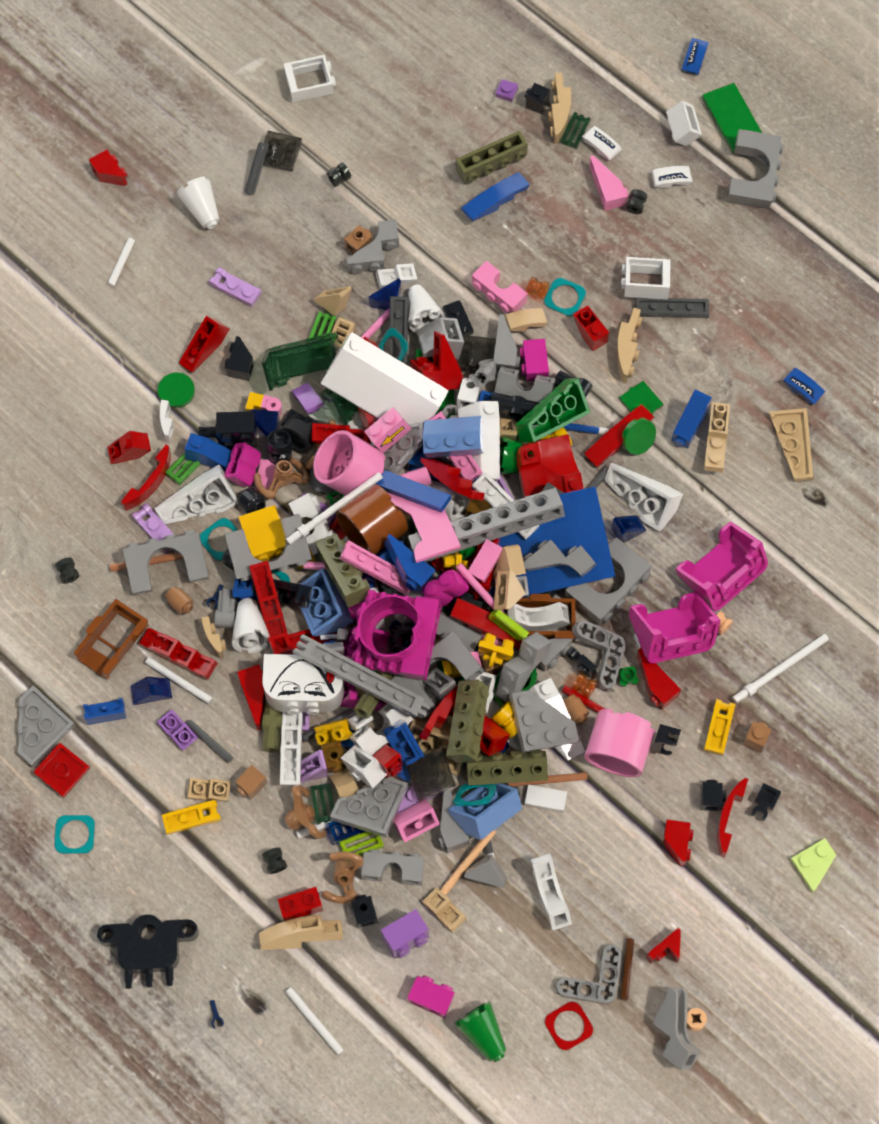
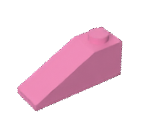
[589,155,629,211]

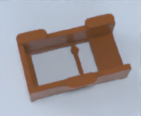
[505,594,576,642]
[73,599,149,680]

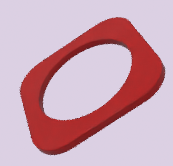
[545,1002,593,1050]

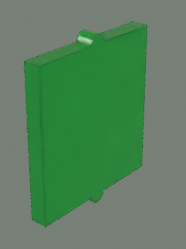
[619,381,664,415]

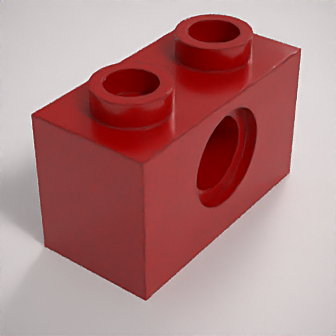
[277,887,323,921]

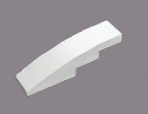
[280,712,303,785]

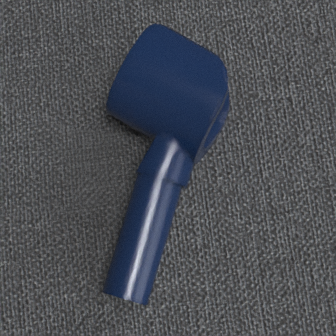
[207,584,224,609]
[210,1000,224,1029]

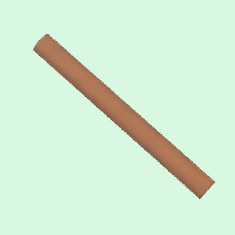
[110,552,184,572]
[508,772,587,787]

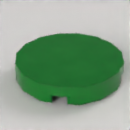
[157,372,195,408]
[622,418,656,455]

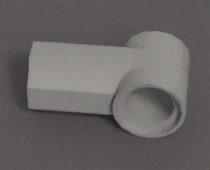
[473,359,498,386]
[215,589,236,628]

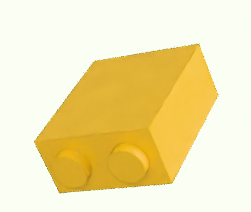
[238,505,285,561]

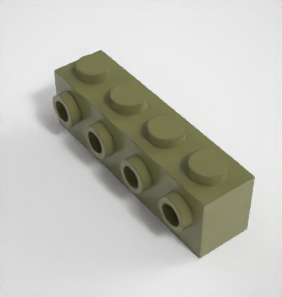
[456,130,528,184]
[315,533,370,608]
[446,680,489,763]
[467,750,548,785]

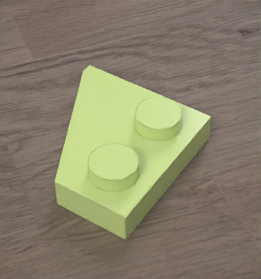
[791,838,836,893]

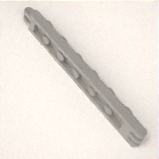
[293,635,430,718]

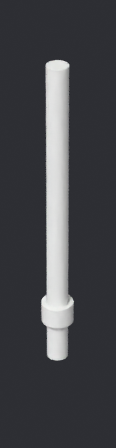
[286,472,383,545]
[732,634,829,704]

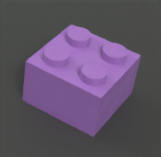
[381,909,429,959]

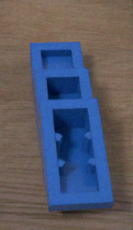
[461,172,530,222]

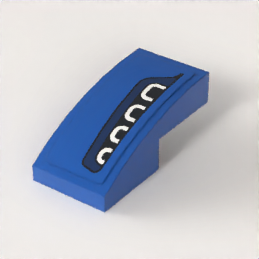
[682,38,709,75]
[783,367,826,406]

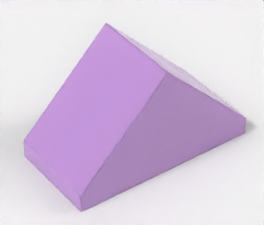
[300,750,328,783]

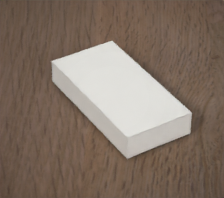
[524,784,567,813]

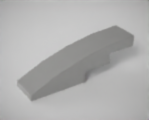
[410,596,482,652]

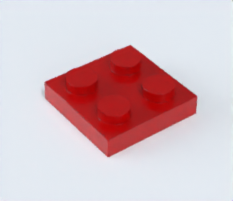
[33,743,90,798]

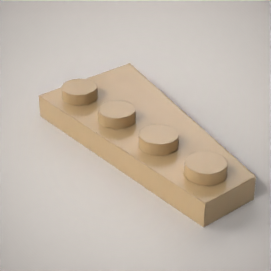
[769,408,813,482]

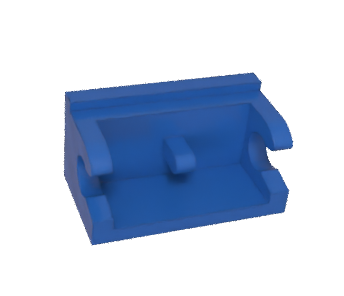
[83,698,127,725]
[383,719,425,765]

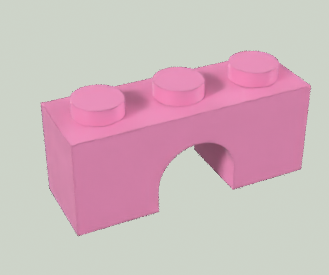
[472,261,528,313]

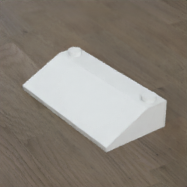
[320,332,449,424]

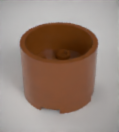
[336,485,408,555]

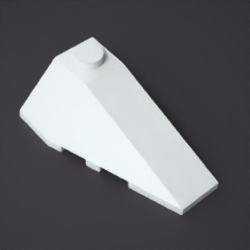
[457,401,500,480]
[605,463,683,531]
[155,465,238,524]
[530,678,585,761]

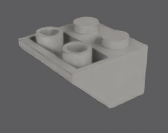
[416,317,464,359]

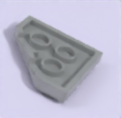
[371,422,424,474]
[18,686,75,767]
[509,690,580,753]
[330,777,409,837]

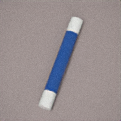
[563,423,609,435]

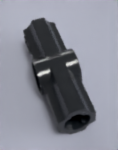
[488,393,537,420]

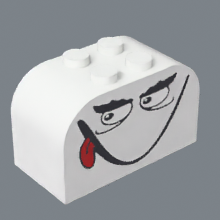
[263,654,345,715]

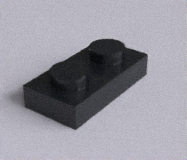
[443,300,474,337]

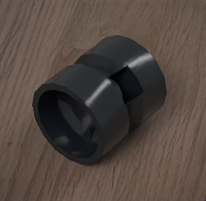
[267,430,292,465]

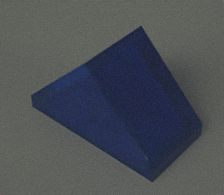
[369,278,401,310]
[250,409,280,437]
[611,515,647,543]
[131,676,173,705]

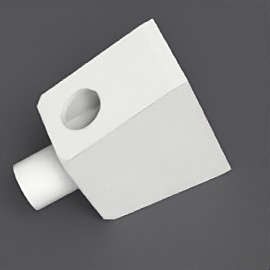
[457,374,481,408]

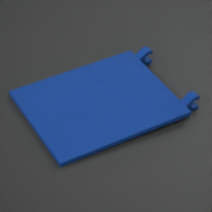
[488,486,615,597]

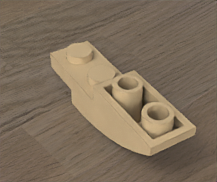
[548,73,571,144]
[617,308,643,383]
[704,402,730,473]
[259,915,343,950]

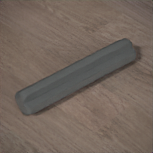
[245,142,269,195]

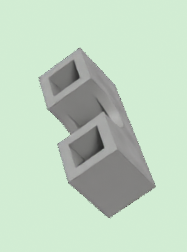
[495,367,555,404]
[361,849,425,886]

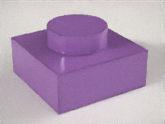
[496,79,518,102]

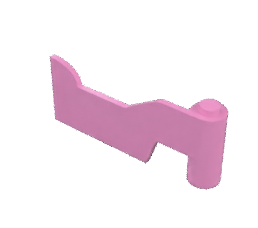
[387,467,461,563]

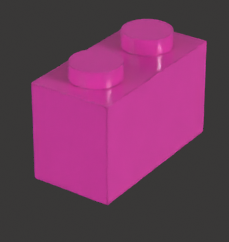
[519,339,549,382]
[407,975,455,1019]

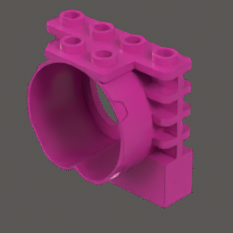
[352,590,442,681]

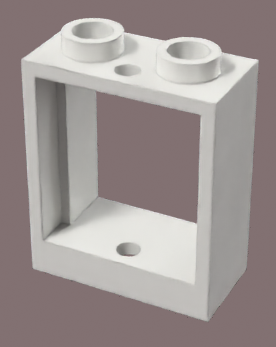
[284,55,336,103]
[621,257,670,299]

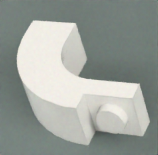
[507,602,571,631]
[531,854,572,930]

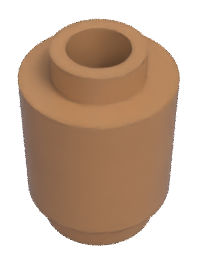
[165,586,194,615]
[563,694,590,725]

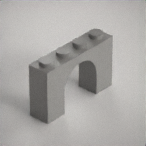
[727,129,783,209]
[224,514,312,582]
[123,530,209,595]
[565,537,651,626]
[391,631,484,720]

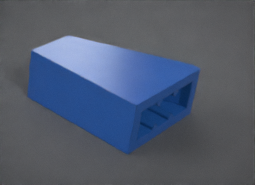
[671,389,712,449]

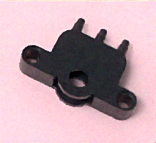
[97,914,199,989]

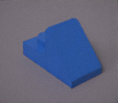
[232,578,256,602]

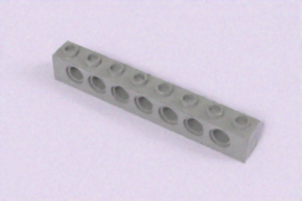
[408,488,565,562]

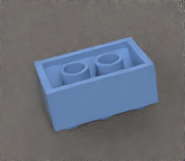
[423,416,484,458]
[301,568,355,637]
[448,783,522,840]

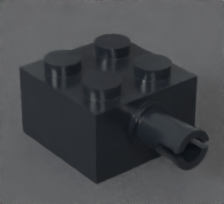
[199,411,257,450]

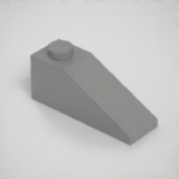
[494,314,520,372]
[438,785,470,853]

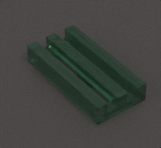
[561,112,591,149]
[310,783,335,825]

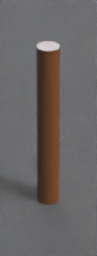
[620,938,634,1001]

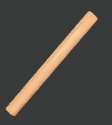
[440,831,496,895]

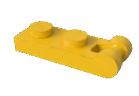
[704,699,735,756]
[162,800,221,835]

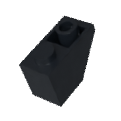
[224,336,254,381]

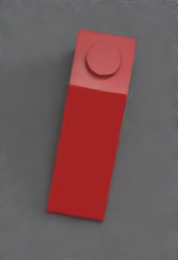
[179,316,230,373]
[433,331,463,390]
[637,648,681,710]
[237,664,266,730]

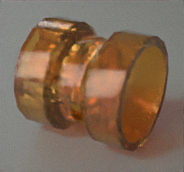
[526,276,549,300]
[571,672,598,699]

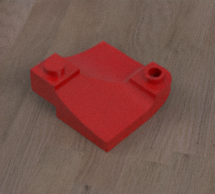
[517,434,584,498]

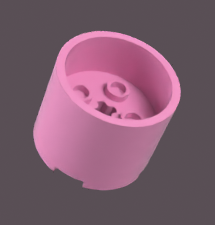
[313,430,386,496]
[584,709,655,777]

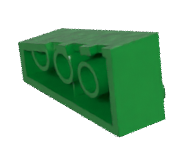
[515,378,591,443]

